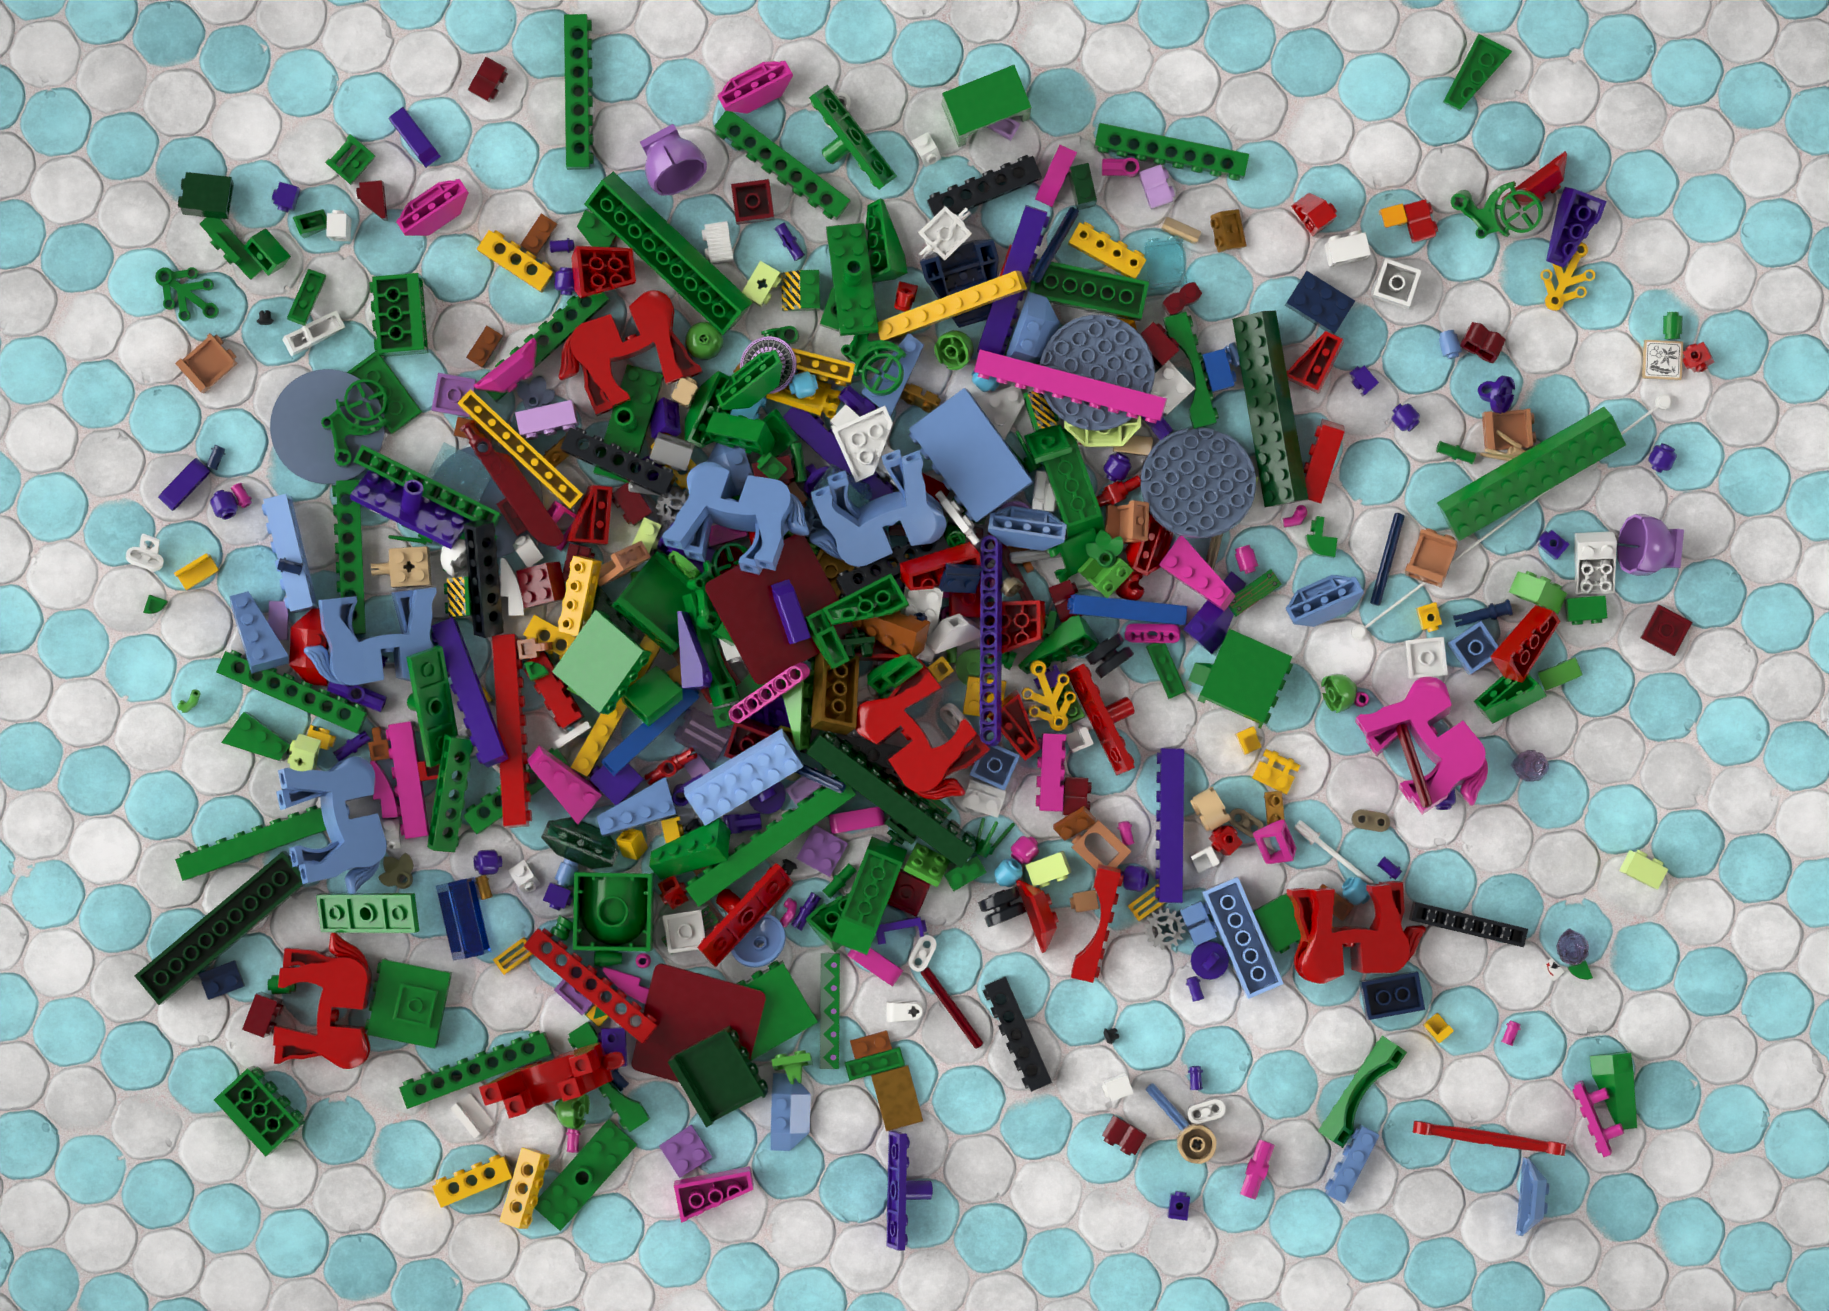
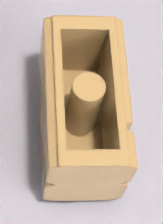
[671,376,699,409]

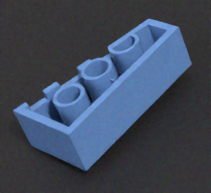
[861,333,924,418]
[230,591,289,674]
[597,777,678,837]

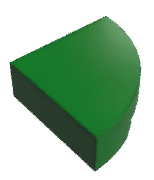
[143,595,168,614]
[524,662,549,682]
[1567,960,1593,980]

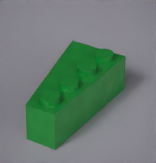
[649,817,731,880]

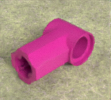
[1102,158,1140,177]

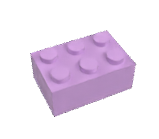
[515,400,579,440]

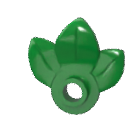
[1086,530,1124,568]

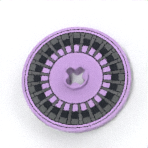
[740,336,797,394]

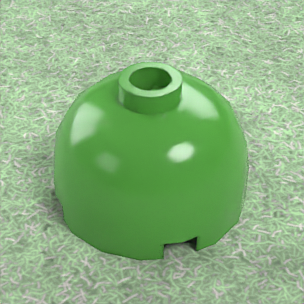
[685,322,723,360]
[934,330,974,370]
[1321,674,1357,713]
[555,1094,590,1130]

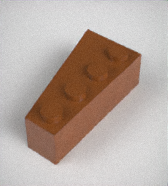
[851,610,930,658]

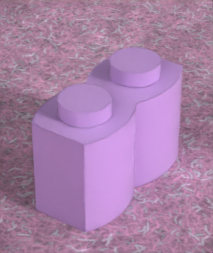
[1138,165,1175,209]

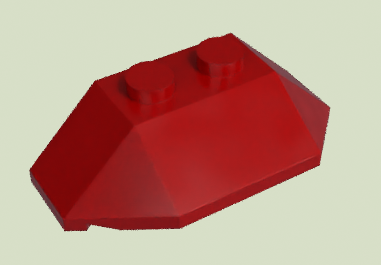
[1501,151,1567,205]
[1125,512,1174,576]
[289,608,329,686]
[1016,880,1059,953]

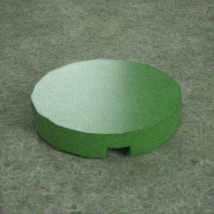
[668,550,701,579]
[955,649,992,685]

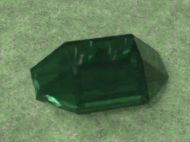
[541,817,620,869]

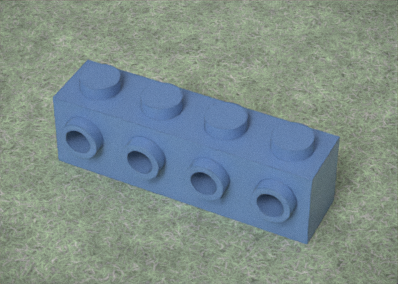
[1325,1124,1380,1204]

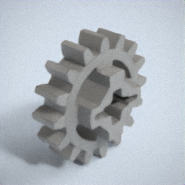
[656,488,689,526]
[1144,908,1186,950]

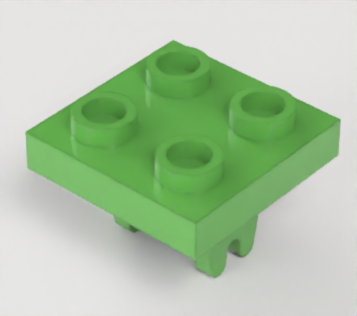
[903,843,950,887]
[771,1050,813,1084]

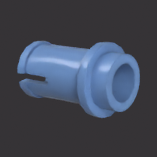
[1224,342,1240,368]

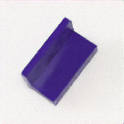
[650,397,681,439]

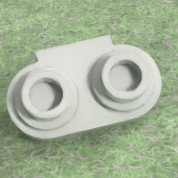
[126,534,164,572]

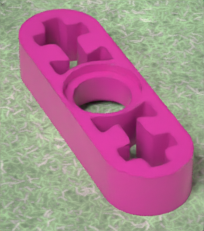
[1124,624,1181,643]

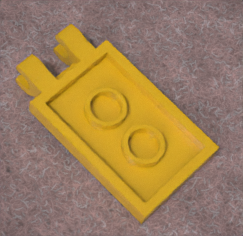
[766,373,841,419]

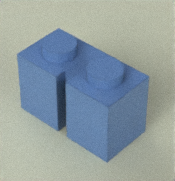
[1179,901,1218,946]

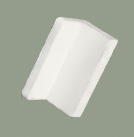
[451,1093,494,1138]

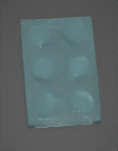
[427,442,491,502]

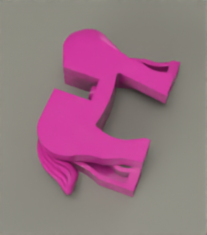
[1355,677,1488,815]

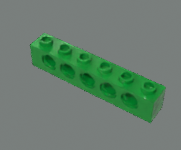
[427,734,474,853]
[463,748,571,834]

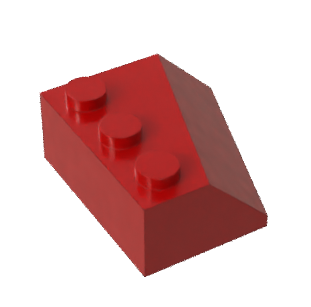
[571,246,636,298]
[987,600,1045,659]

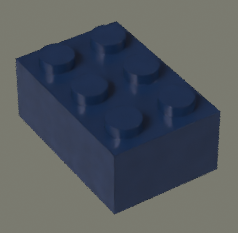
[1285,271,1355,334]
[1359,971,1425,1020]

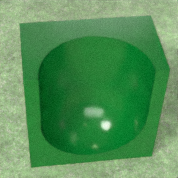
[942,65,1032,147]
[573,871,655,951]

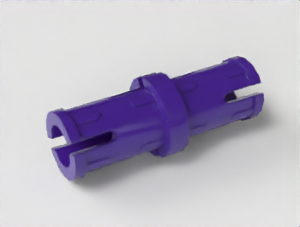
[775,222,805,261]
[333,730,371,761]
[791,892,822,931]

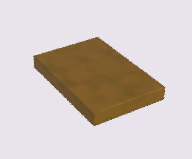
[871,1065,923,1131]

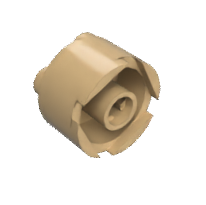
[1190,787,1231,831]
[1177,1124,1216,1164]

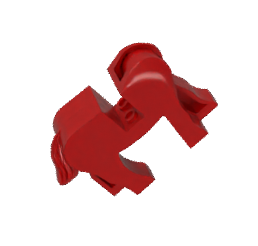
[558,290,703,416]
[855,658,991,800]
[1287,881,1426,984]
[273,932,372,1069]
[479,1042,625,1119]

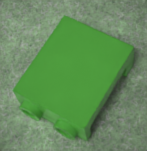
[1078,554,1134,599]

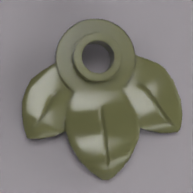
[378,853,414,889]

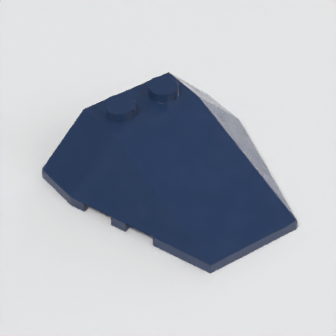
[920,239,999,328]

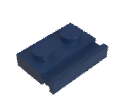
[939,563,983,593]
[198,960,245,1000]

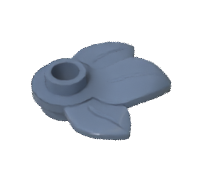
[517,376,555,410]

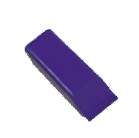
[388,107,441,168]
[771,579,811,644]

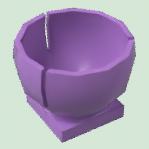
[640,124,707,196]
[1617,514,1684,576]

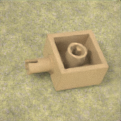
[371,546,432,588]

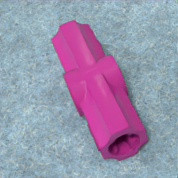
[1240,1139,1275,1200]

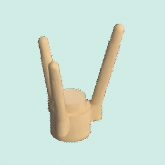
[1480,430,1525,461]

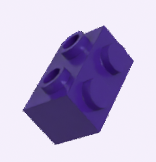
[598,1027,628,1067]

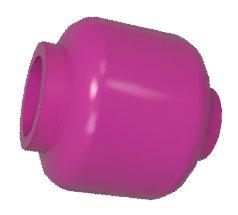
[1011,836,1039,865]

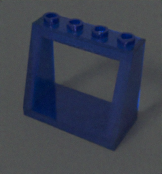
[436,877,491,961]

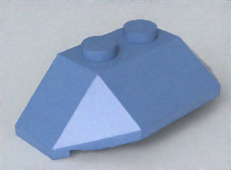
[1006,291,1060,364]
[708,443,753,502]
[988,506,1067,551]
[1286,575,1364,627]
[771,1073,811,1151]
[1516,1157,1549,1236]

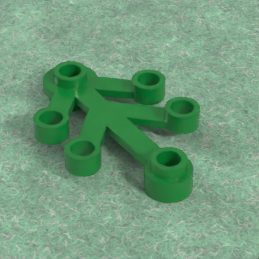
[155,267,219,321]

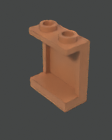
[175,333,238,394]
[1482,408,1536,451]
[1105,500,1149,545]
[1405,528,1458,588]

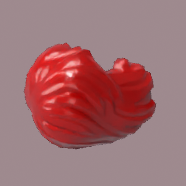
[1115,571,1145,601]

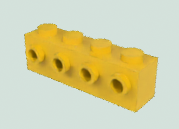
[1068,222,1147,279]
[792,348,855,387]
[558,556,602,636]

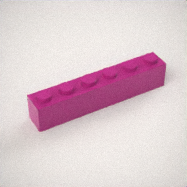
[386,721,429,839]

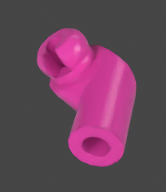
[1282,505,1307,528]
[780,898,797,927]

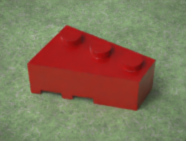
[1291,193,1337,236]
[1287,331,1344,394]
[565,485,613,545]
[988,689,1040,761]

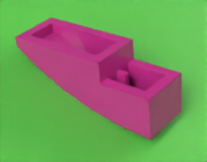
[1035,145,1077,207]
[370,761,399,818]
[603,967,649,1004]

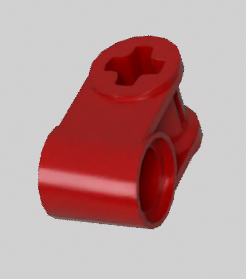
[894,281,918,312]

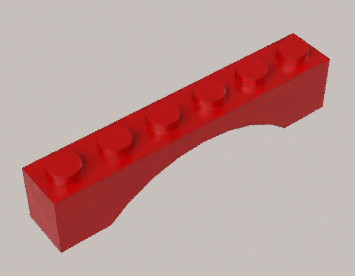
[1071,864,1124,983]

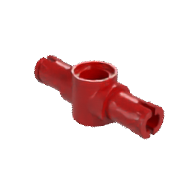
[1096,475,1141,507]
[644,747,698,785]

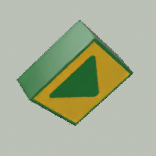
[585,1005,609,1028]

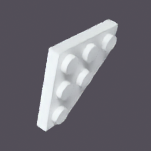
[974,386,1025,440]
[832,406,893,483]

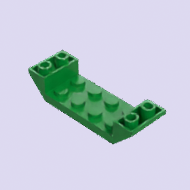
[1042,428,1105,539]
[831,837,907,955]

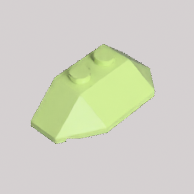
[1064,415,1141,447]

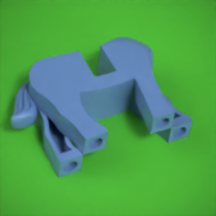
[809,449,946,567]
[662,462,809,575]
[304,587,437,686]
[276,756,387,894]

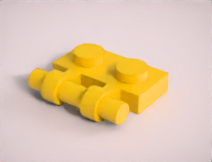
[1252,749,1301,795]

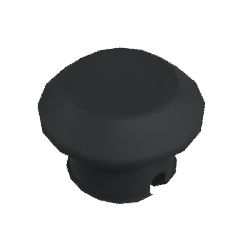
[257,310,274,325]
[685,819,701,832]
[782,859,797,875]
[1103,1028,1119,1044]

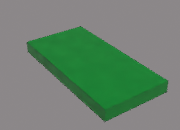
[346,351,422,435]

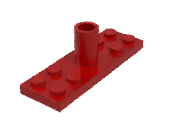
[1066,664,1135,776]
[697,863,794,968]

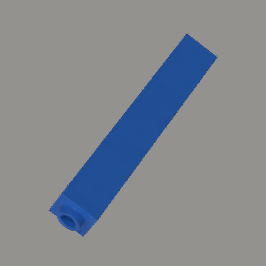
[1067,594,1187,625]
[601,688,700,776]

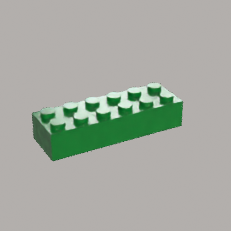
[1029,258,1149,321]

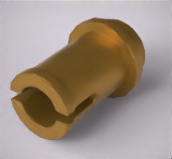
[474,875,493,900]

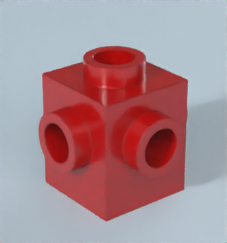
[1682,342,1715,373]
[1209,825,1243,856]
[658,876,689,910]

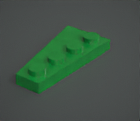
[1443,34,1512,111]

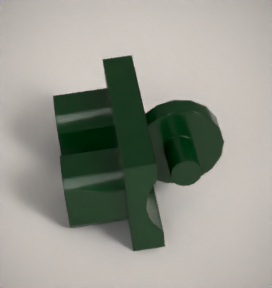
[840,627,875,659]
[885,816,917,845]

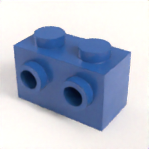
[1202,348,1237,393]

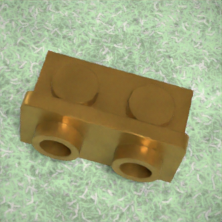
[1210,209,1247,253]

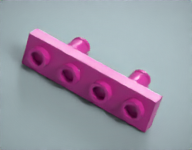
[1572,1080,1624,1157]

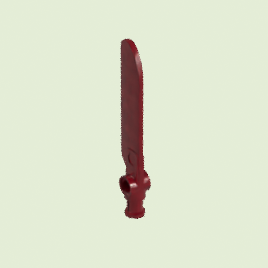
[460,420,564,547]

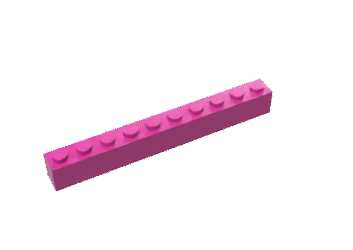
[974,350,1167,424]

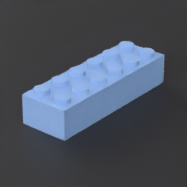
[262,494,318,613]
[684,729,803,826]
[1201,877,1284,999]

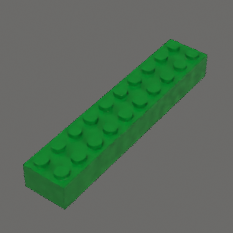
[584,171,753,335]
[1437,407,1626,541]
[685,776,857,907]

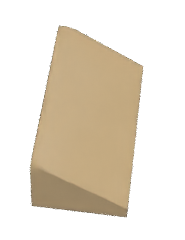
[1161,217,1201,245]
[1113,435,1153,456]

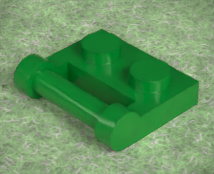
[325,134,376,185]
[790,443,807,484]

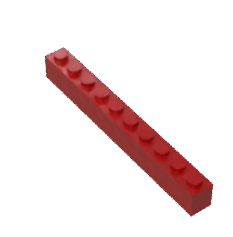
[492,634,532,828]

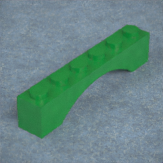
[1163,312,1219,429]
[682,592,740,707]
[568,1021,650,1132]
[1318,1035,1407,1148]

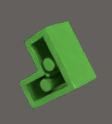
[1509,571,1567,614]

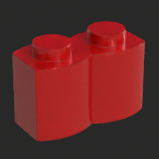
[1403,199,1438,243]

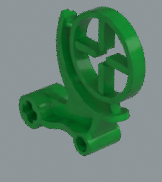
[1450,181,1543,239]
[841,318,907,396]
[321,379,388,468]
[687,543,748,630]

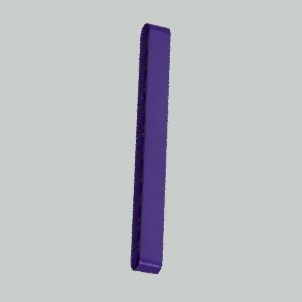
[980,535,1002,746]

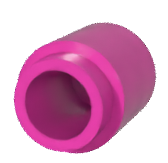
[1235,545,1258,574]

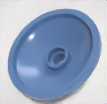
[731,913,786,968]

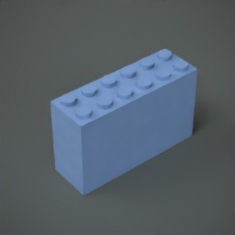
[908,388,1035,523]

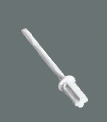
[1294,820,1374,885]

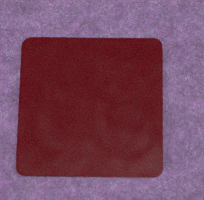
[705,534,853,685]
[631,963,766,1083]

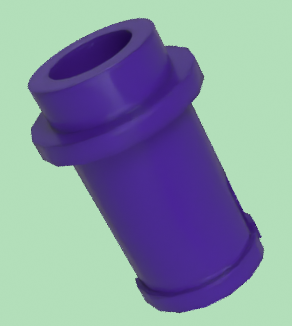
[550,238,574,253]
[1377,856,1402,880]
[1186,976,1204,1002]
[1188,1066,1203,1090]

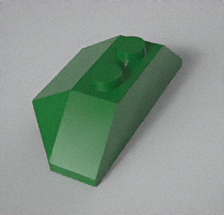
[716,350,783,410]
[685,371,732,448]

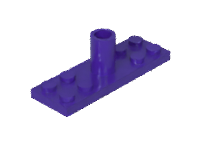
[350,470,470,549]
[886,1131,933,1251]

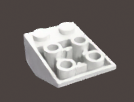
[1574,532,1617,595]

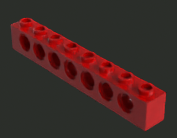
[523,928,658,1044]

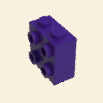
[590,764,644,806]

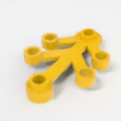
[1540,242,1595,311]
[1021,660,1076,731]

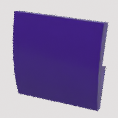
[750,694,791,728]

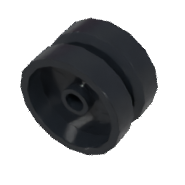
[1085,633,1134,679]
[978,887,1026,927]

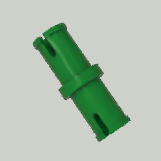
[1436,441,1476,464]
[822,863,857,899]

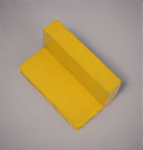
[174,553,220,590]

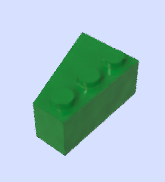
[706,412,776,455]
[1474,674,1547,724]
[221,712,291,761]

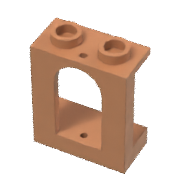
[598,541,650,587]
[1071,819,1132,871]

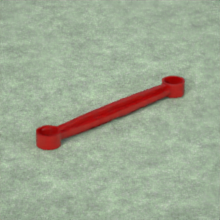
[1412,1121,1567,1156]

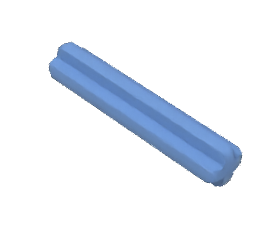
[1146,1083,1189,1131]

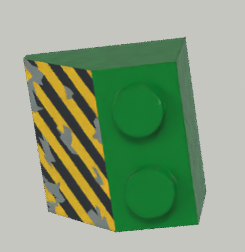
[781,270,820,311]
[1023,391,1059,432]
[444,577,472,618]

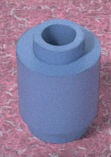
[1439,330,1462,359]
[555,858,579,888]

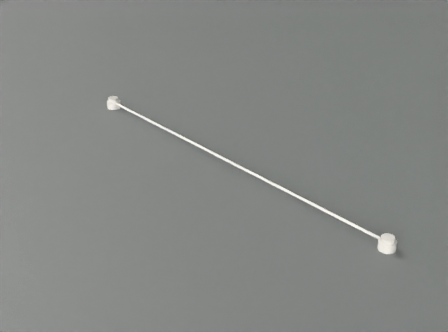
[1351,394,1672,640]

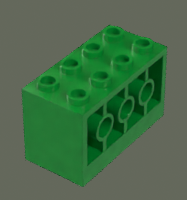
[369,273,428,357]
[214,1066,305,1157]

